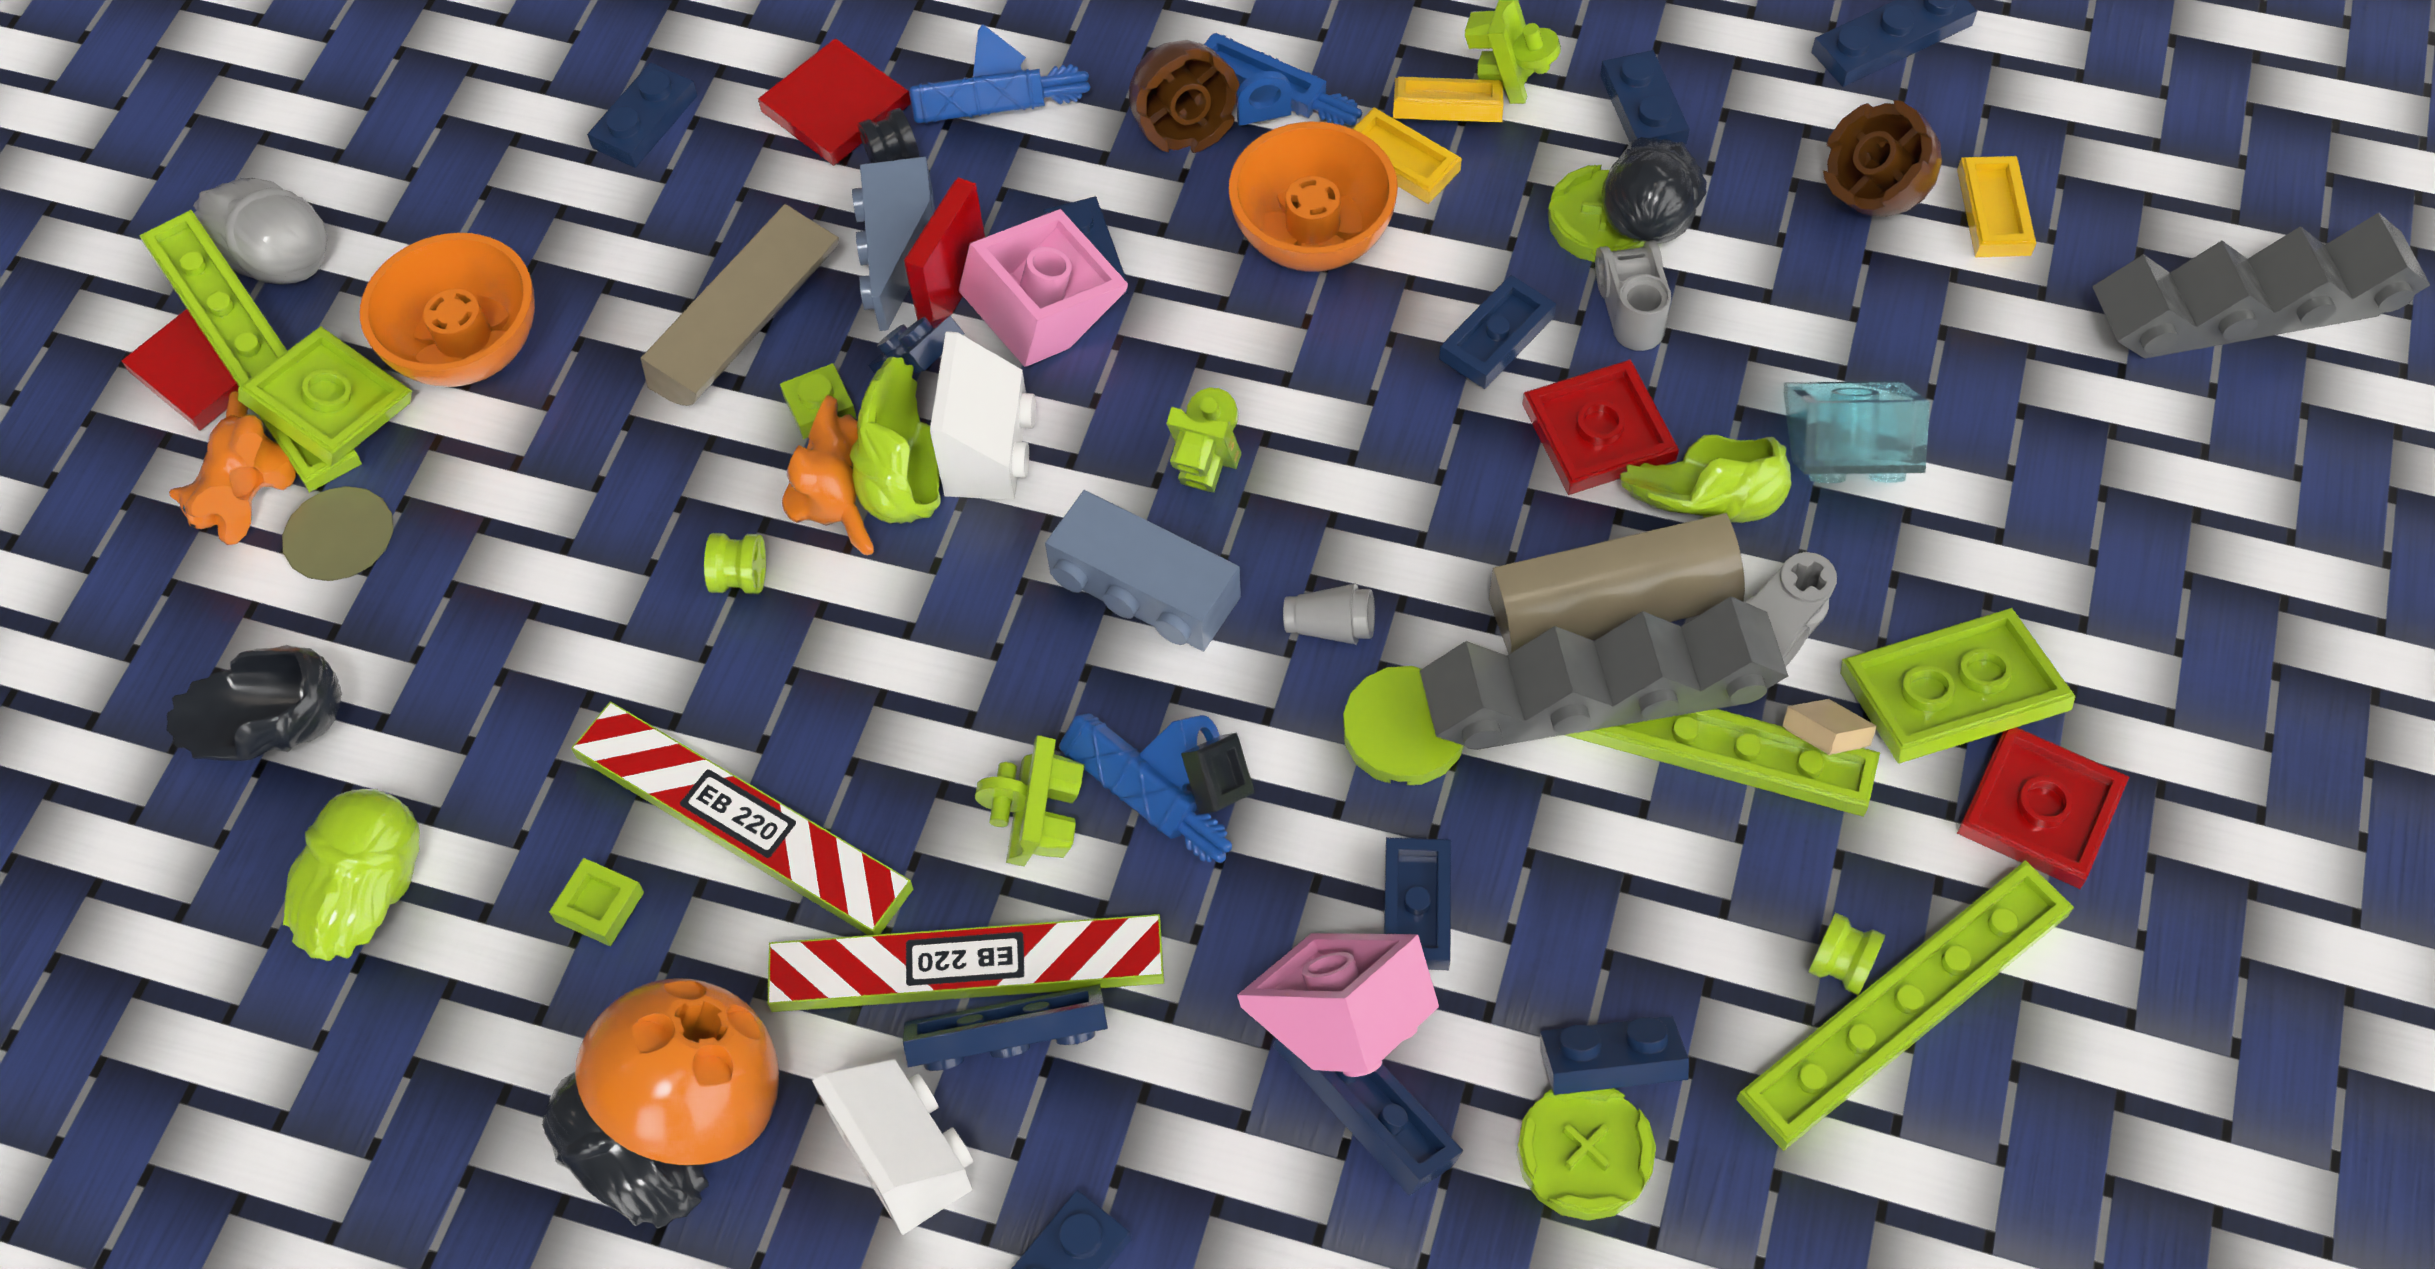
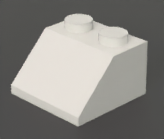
[930,332,1036,500]
[812,1059,974,1235]

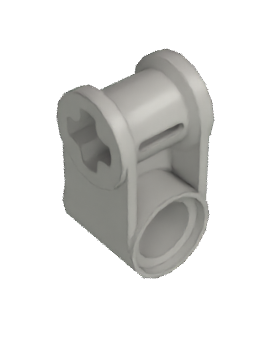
[1595,240,1671,351]
[1745,552,1837,667]

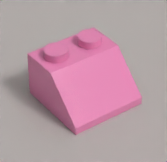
[959,209,1128,367]
[1237,933,1439,1077]

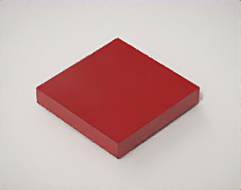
[758,38,911,166]
[904,177,985,322]
[121,309,239,431]
[1522,359,1679,495]
[1957,727,2129,889]

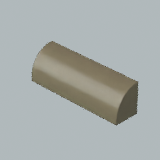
[641,204,839,406]
[1489,513,1745,654]

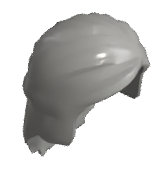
[193,178,328,285]

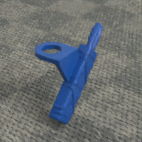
[909,24,1091,124]
[1204,33,1362,126]
[1059,713,1232,863]

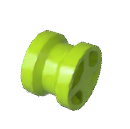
[704,533,766,594]
[1808,912,1885,995]

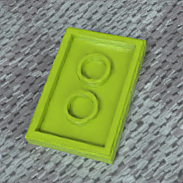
[1840,608,2075,764]

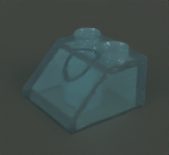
[1784,381,1930,483]

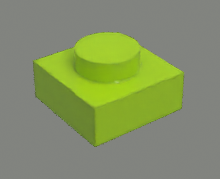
[780,363,857,439]
[549,858,644,947]

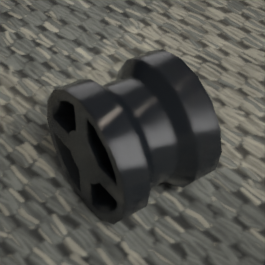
[858,108,919,163]

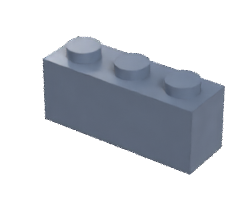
[1045,490,1241,652]

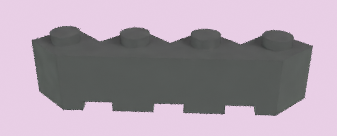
[2092,213,2430,359]
[1420,596,1788,750]

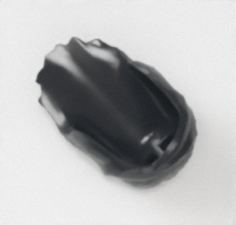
[1602,137,1707,244]
[166,645,342,761]
[542,1072,709,1229]

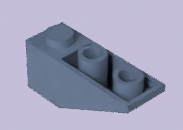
[852,157,935,331]

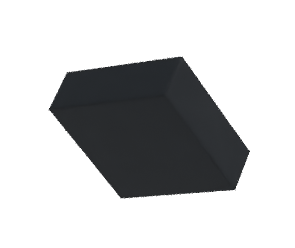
[1181,732,1255,814]

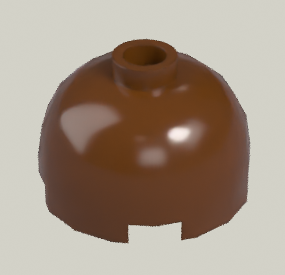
[1129,40,1240,153]
[1823,100,1942,217]

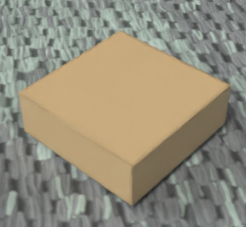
[1782,699,1877,755]

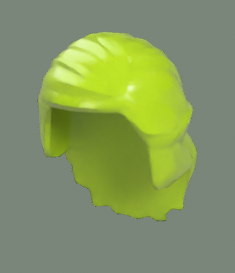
[850,357,941,524]
[1620,435,1791,523]
[283,789,420,961]

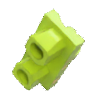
[1465,0,1561,104]
[1166,387,1241,493]
[975,735,1084,867]

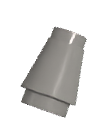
[1283,583,1375,645]

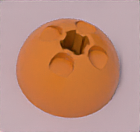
[1229,121,1398,272]
[360,233,535,387]
[575,978,779,1165]

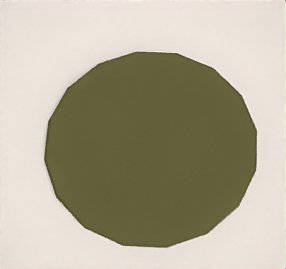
[282,486,393,581]

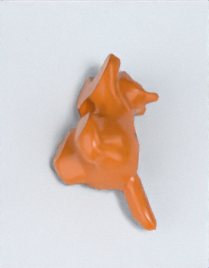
[169,391,296,545]
[782,395,874,555]

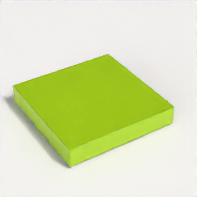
[238,326,412,466]

